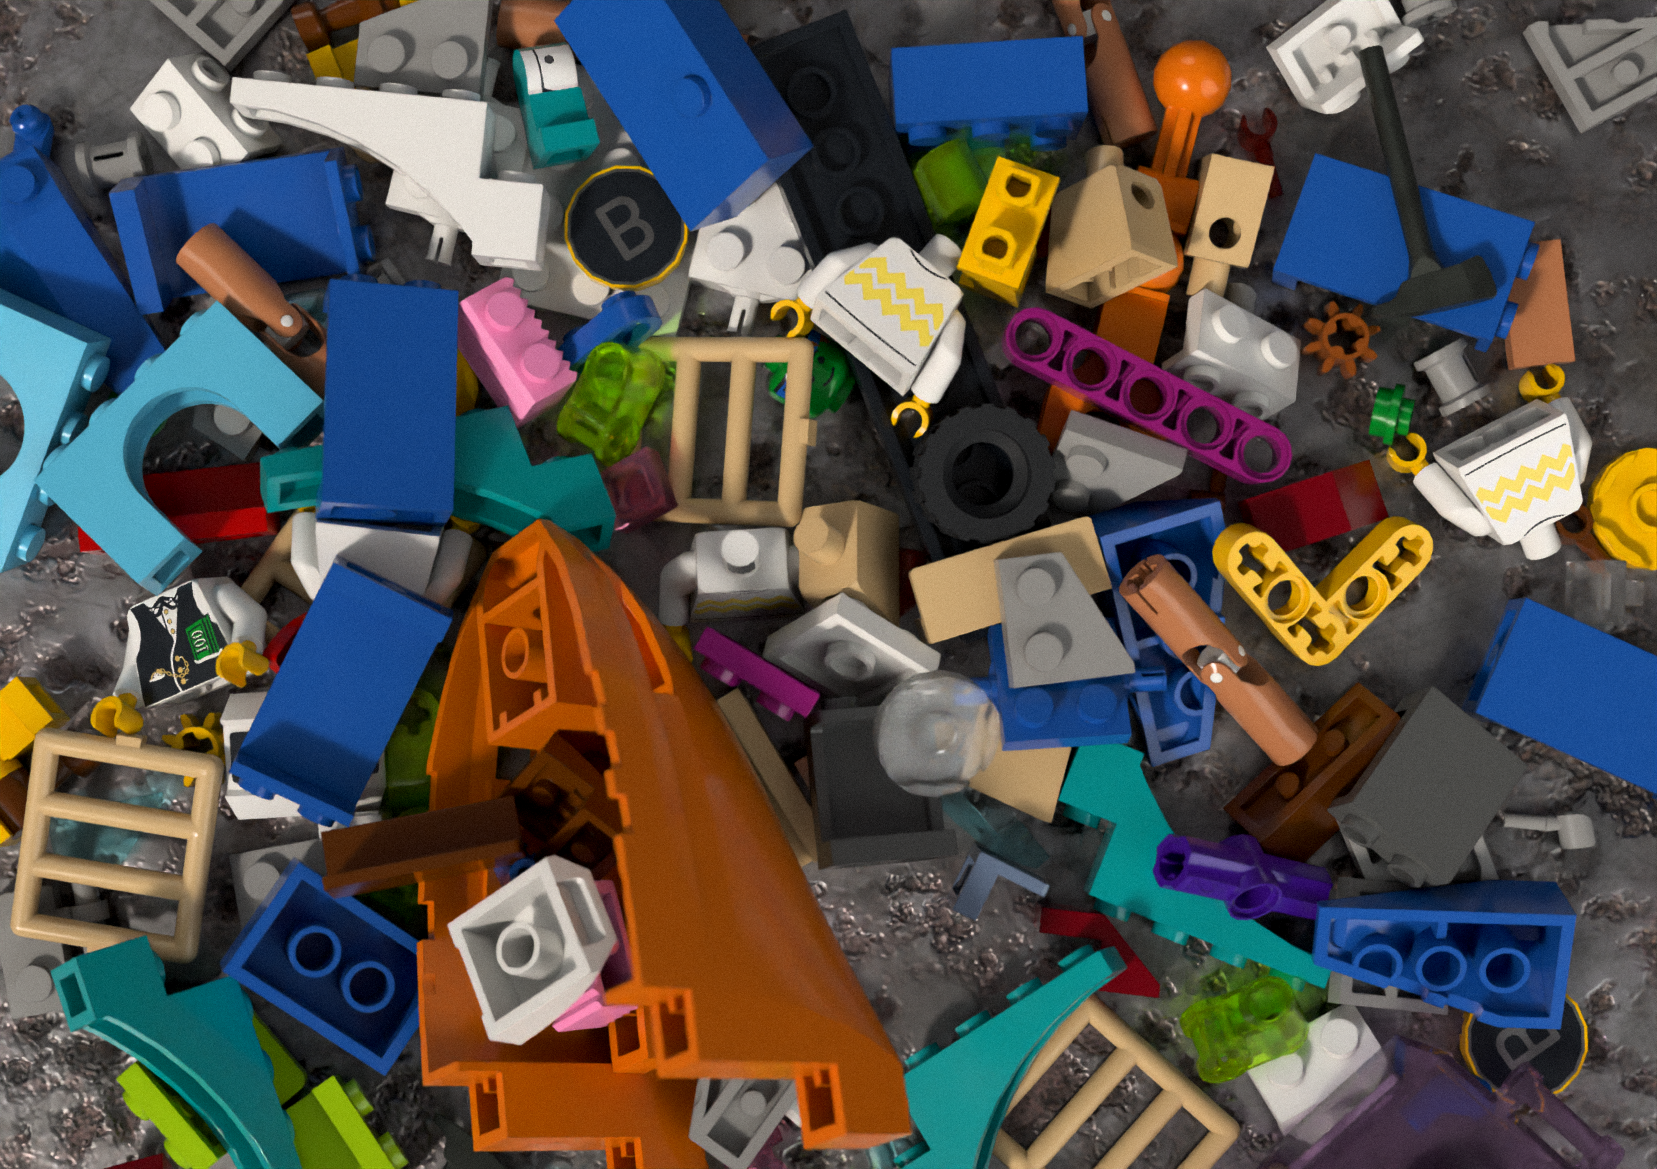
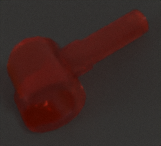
[1237,108,1284,199]

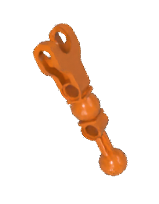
[1037,40,1232,455]

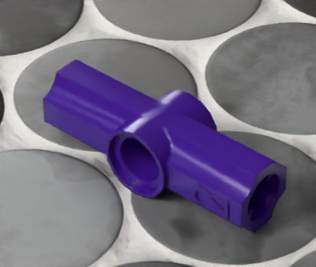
[1152,833,1333,920]

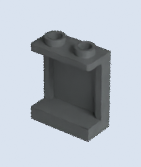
[1327,686,1528,888]
[803,692,958,871]

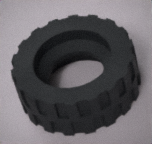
[910,404,1056,544]

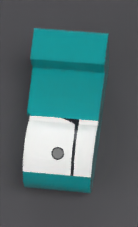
[513,42,600,170]

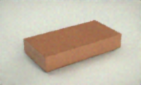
[1504,239,1575,371]

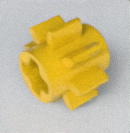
[162,712,226,787]

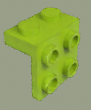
[116,1010,307,1169]
[285,1074,409,1169]

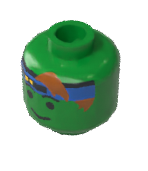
[760,329,856,419]

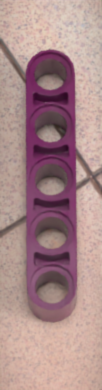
[1001,307,1292,484]

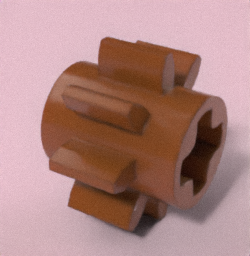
[1300,301,1380,380]

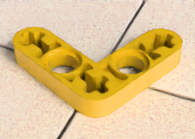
[1212,516,1433,666]

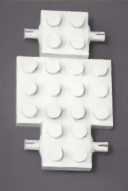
[385,57,812,337]

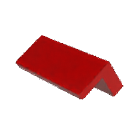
[77,462,281,555]

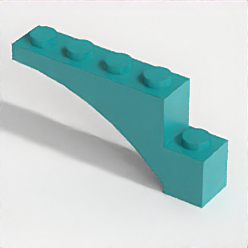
[260,406,616,552]
[1058,744,1331,992]
[50,935,302,1169]
[893,944,1128,1169]

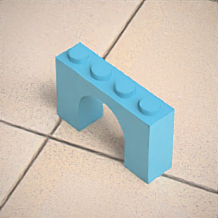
[0,288,112,573]
[33,300,324,596]

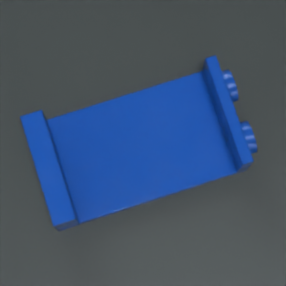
[109,147,376,315]
[1272,153,1540,353]
[315,274,459,527]
[229,554,453,827]
[1461,598,1657,800]

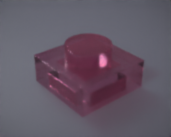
[599,447,678,534]

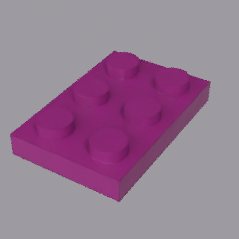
[693,626,821,721]

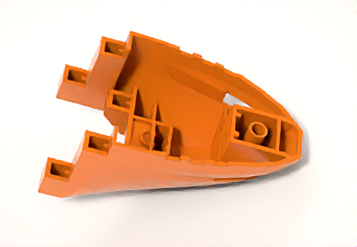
[417,519,912,1169]

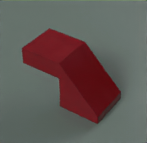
[1237,459,1389,552]
[1034,902,1160,998]

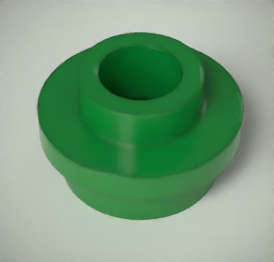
[1369,383,1416,446]

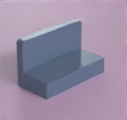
[946,843,1050,921]

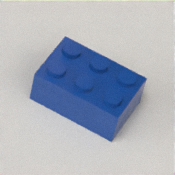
[888,36,1088,159]
[220,857,421,1076]

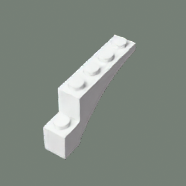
[230,70,551,271]

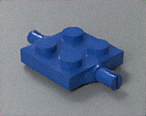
[950,617,1167,751]

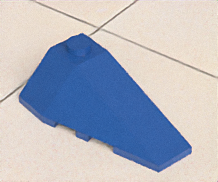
[0,145,168,396]
[1087,498,1227,767]
[1312,880,1577,1029]

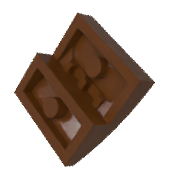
[497,732,625,881]

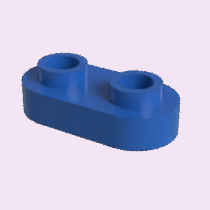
[557,291,662,381]

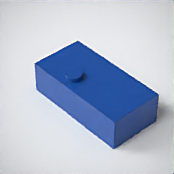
[554,0,814,232]

